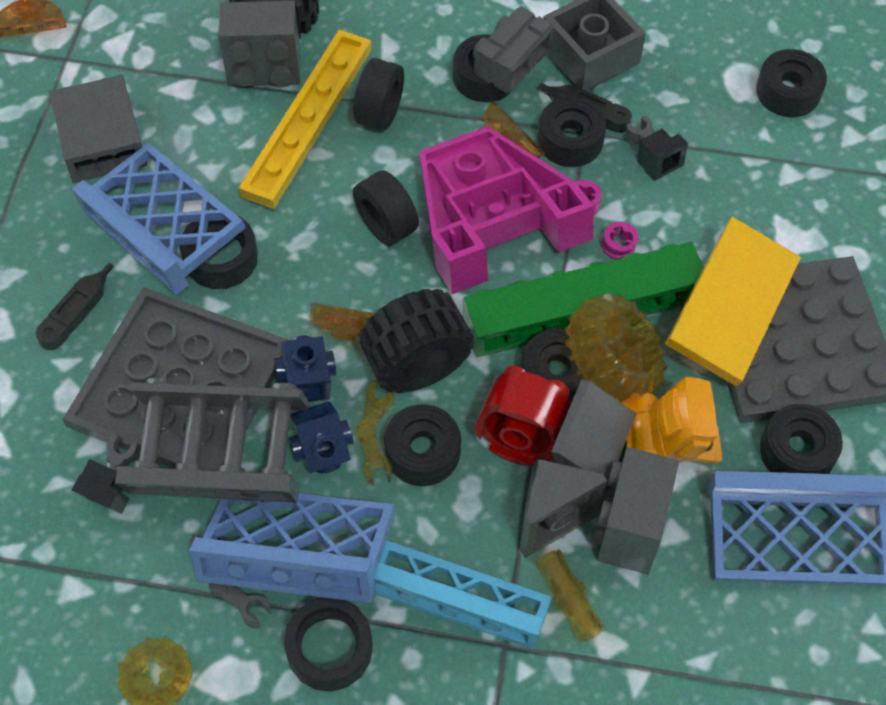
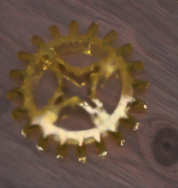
[565,293,668,403]

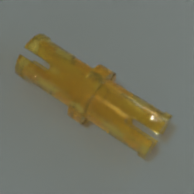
[536,550,605,642]

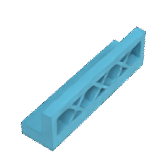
[374,540,552,650]

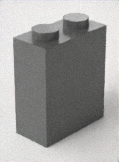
[49,75,147,183]

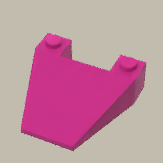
[419,126,594,294]

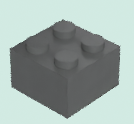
[543,0,646,90]
[219,1,301,87]
[592,447,680,575]

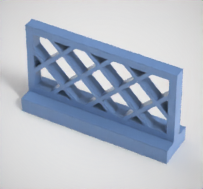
[71,143,246,296]
[707,471,886,586]
[189,493,395,603]

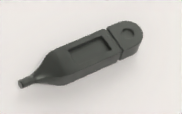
[538,83,632,133]
[36,263,114,350]

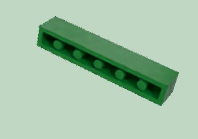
[462,242,704,358]

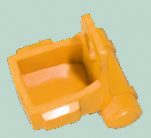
[622,377,723,464]

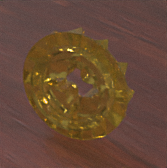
[117,637,193,705]

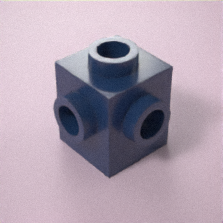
[274,335,336,402]
[288,401,354,474]

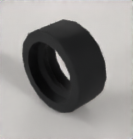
[180,215,258,289]
[284,597,373,692]

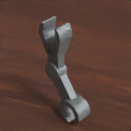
[191,535,272,628]

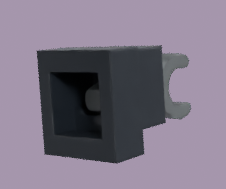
[625,116,688,181]
[72,433,141,514]

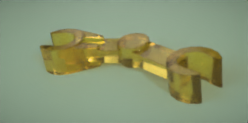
[356,381,395,486]

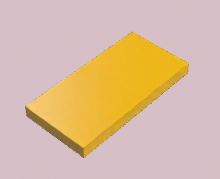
[665,216,801,387]

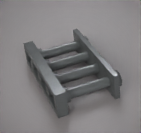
[115,378,309,503]

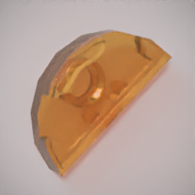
[0,0,67,37]
[483,102,546,159]
[309,303,375,340]

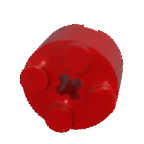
[475,366,571,465]

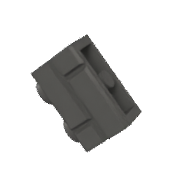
[473,6,554,94]

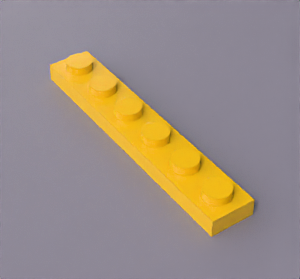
[238,29,372,210]

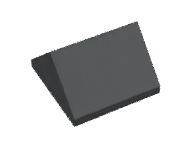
[551,379,636,487]
[520,459,607,558]

